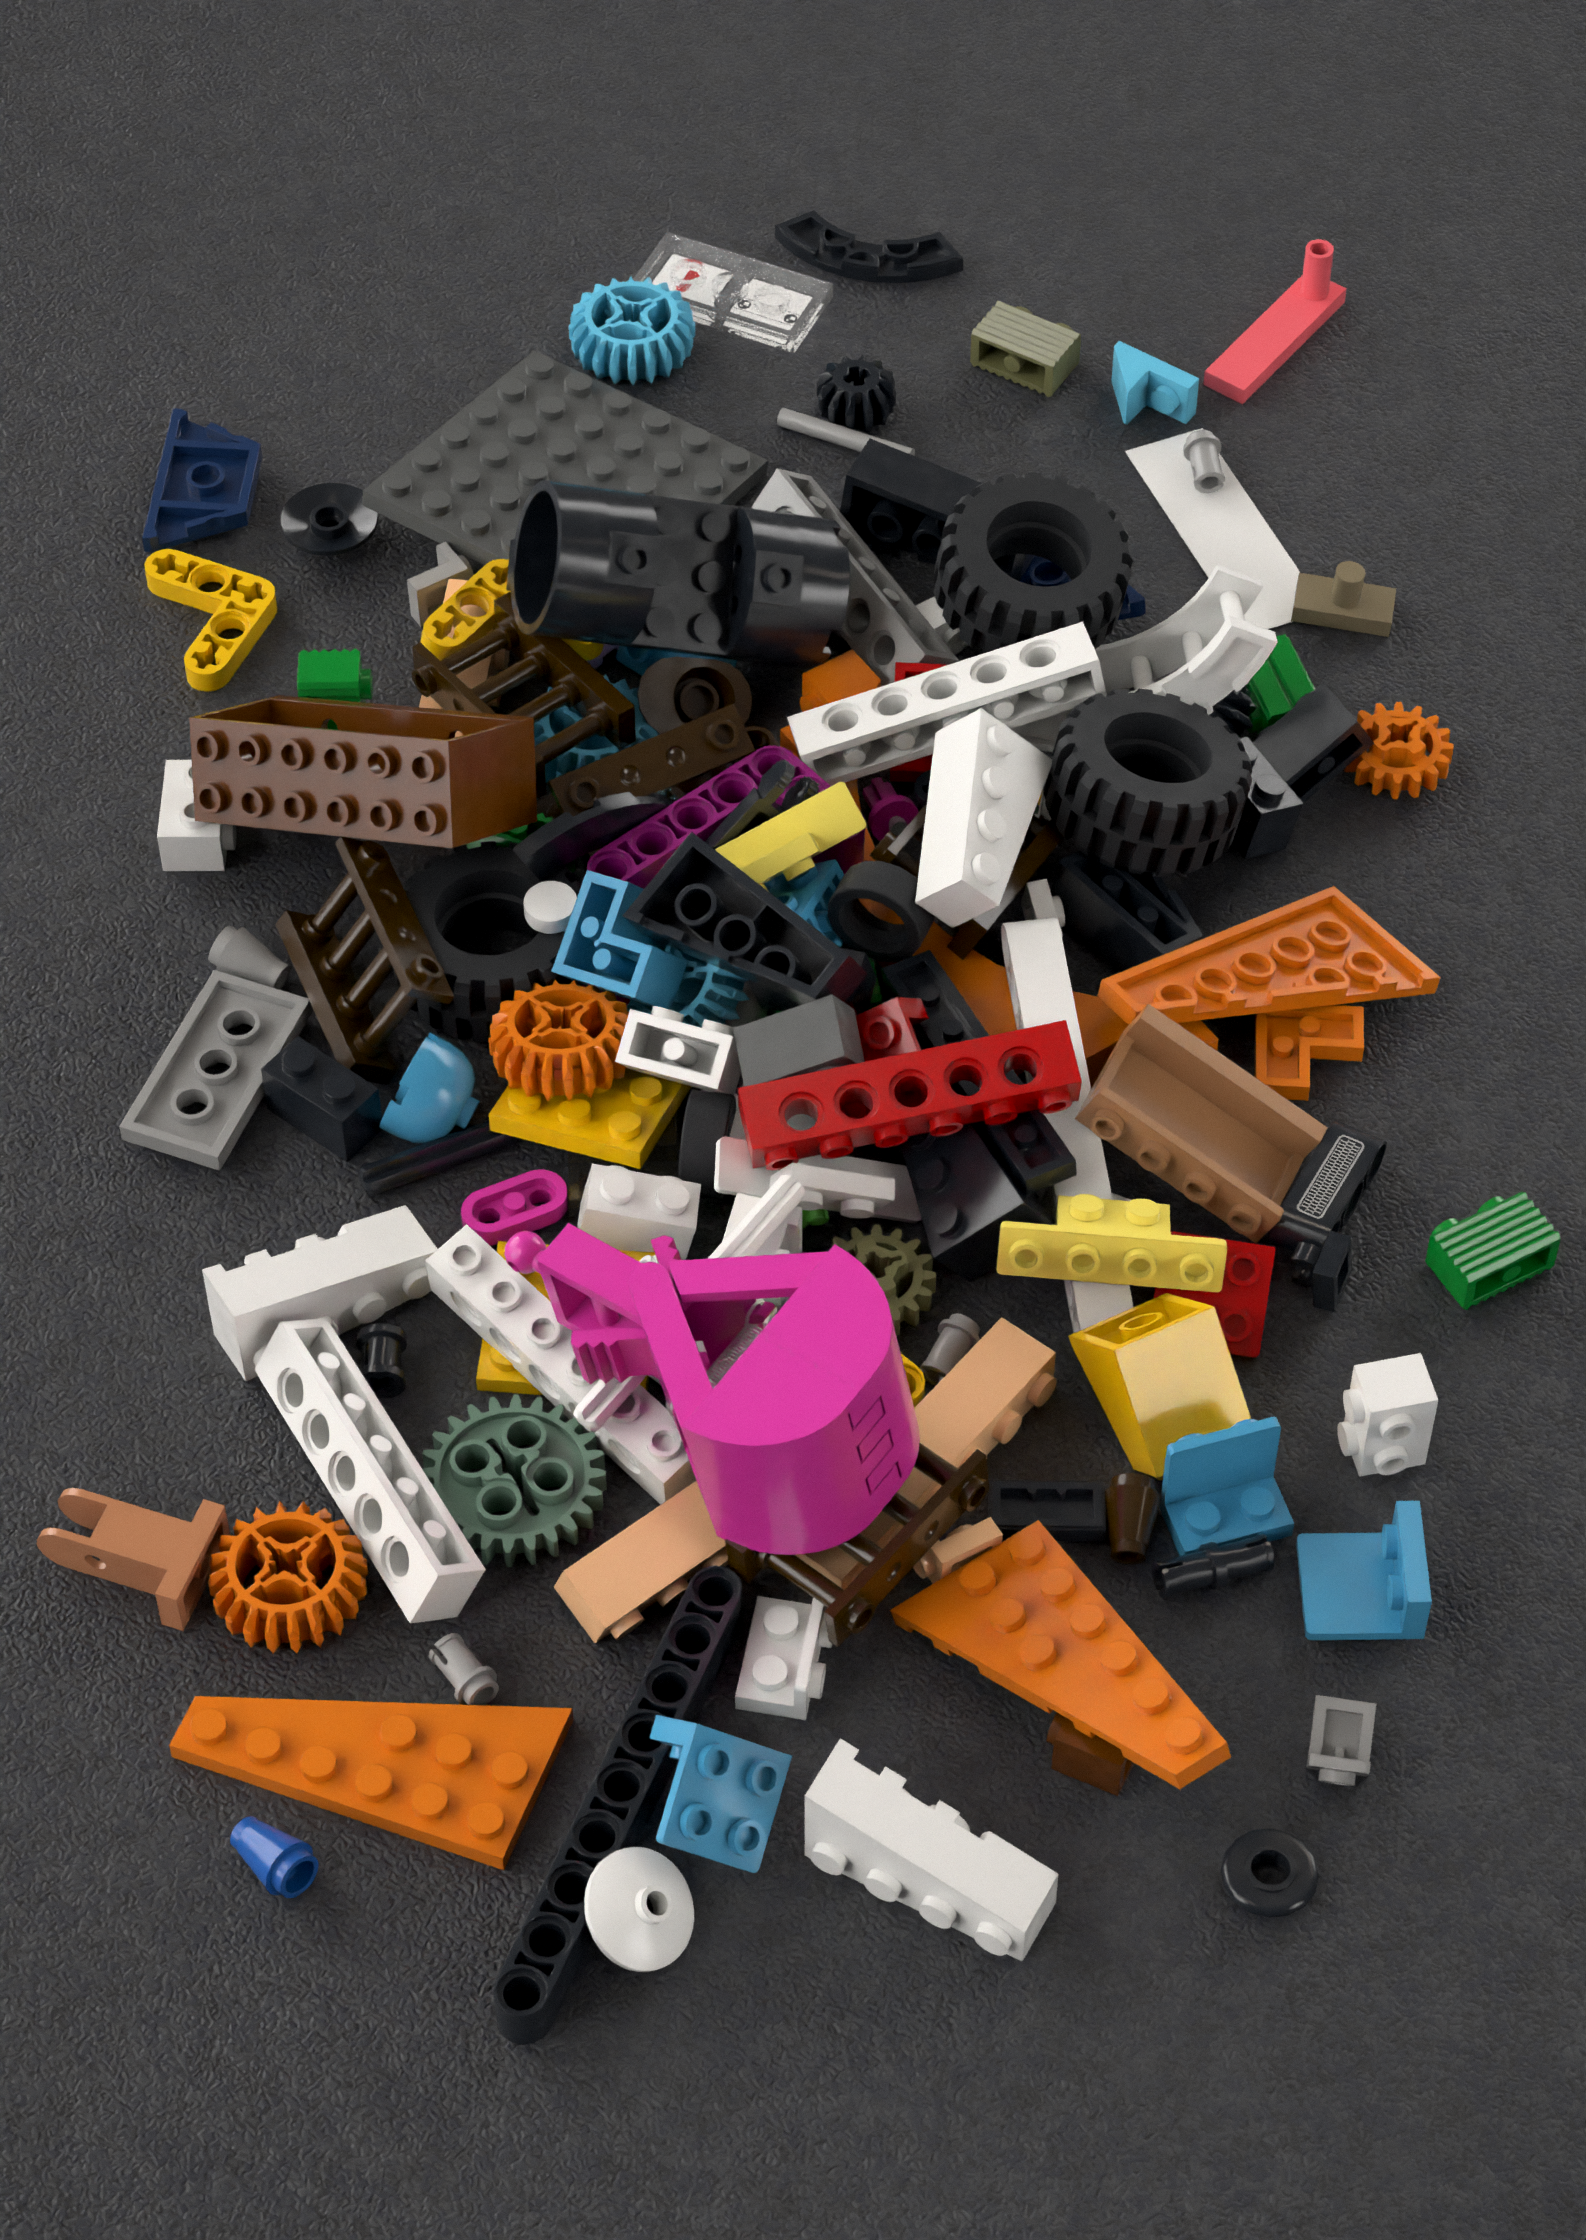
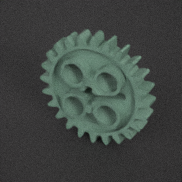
[422,1394,607,1567]

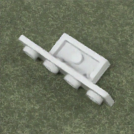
[714,1136,921,1223]

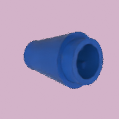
[230,1816,319,1898]

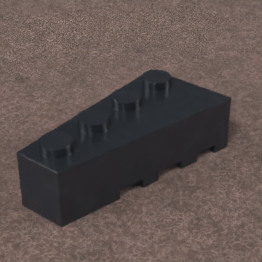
[840,438,1035,581]
[623,831,867,1004]

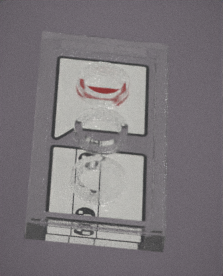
[633,232,833,353]

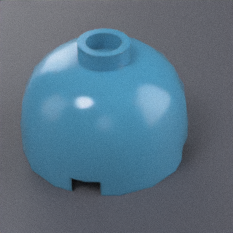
[379,1032,480,1143]

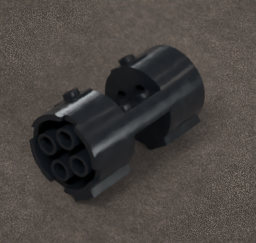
[506,480,850,669]

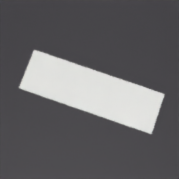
[1125,428,1300,629]

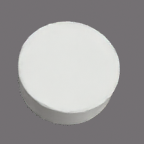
[524,881,577,934]

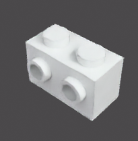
[157,760,237,871]
[615,1006,741,1095]
[577,1163,701,1260]
[1337,1353,1438,1477]

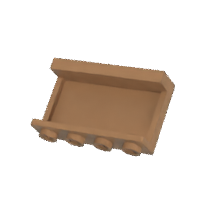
[1075,1004,1328,1243]

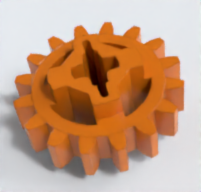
[1344,702,1454,799]

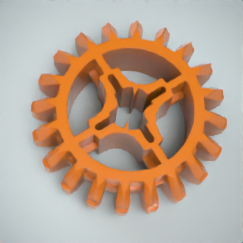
[488,979,629,1101]
[208,1501,368,1654]

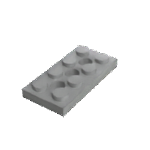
[119,970,312,1171]

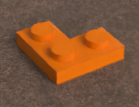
[1254,1005,1364,1101]

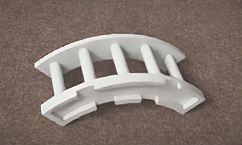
[1011,565,1278,752]

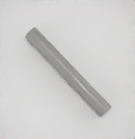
[777,408,915,456]

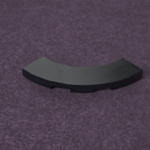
[775,210,964,283]
[513,792,676,882]

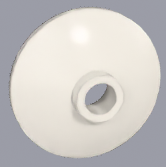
[584,1847,694,1972]

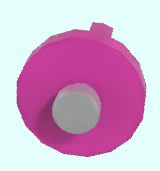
[863,777,919,841]

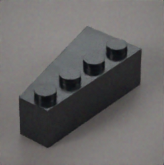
[900,1086,1056,1282]

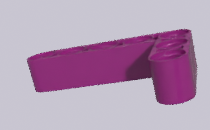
[587,745,865,889]

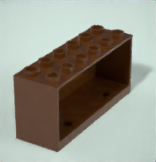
[189,695,537,848]

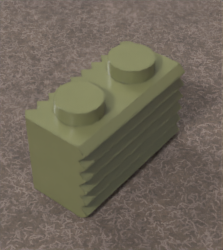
[970,300,1081,397]

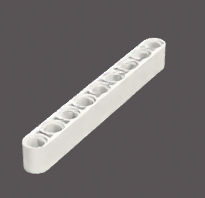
[1001,917,1133,1334]

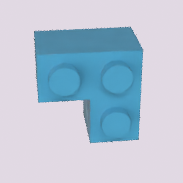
[551,870,688,1010]

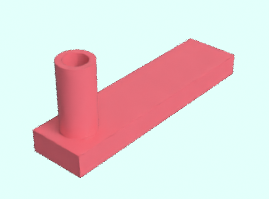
[1203,239,1347,404]

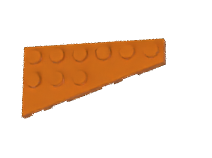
[1097,886,1441,1025]
[890,1520,1231,1789]
[169,1696,574,1870]

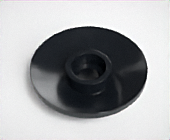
[280,483,378,556]

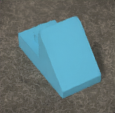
[1112,341,1199,425]

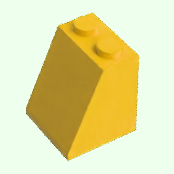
[1068,1293,1251,1480]

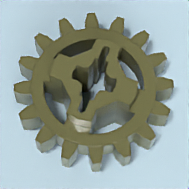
[821,1224,936,1335]

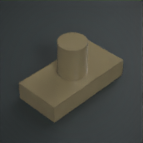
[1291,561,1397,637]

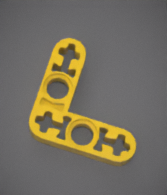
[144,549,278,692]
[420,559,604,661]

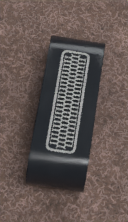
[1269,1120,1387,1252]

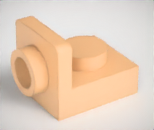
[913,1517,1003,1584]

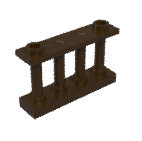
[412,592,636,798]
[537,704,755,819]
[869,803,1064,960]
[275,836,455,1085]
[725,1443,989,1647]

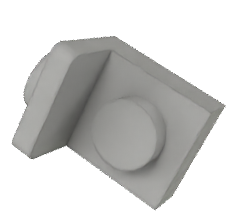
[407,542,474,627]

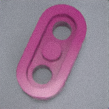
[461,1169,568,1245]

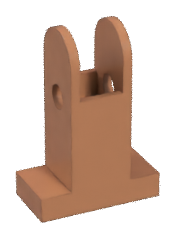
[37,1488,230,1631]

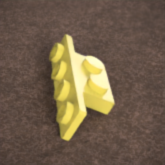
[715,782,867,891]
[996,1194,1227,1292]

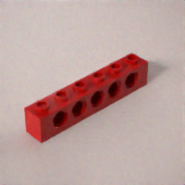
[738,1020,1082,1171]

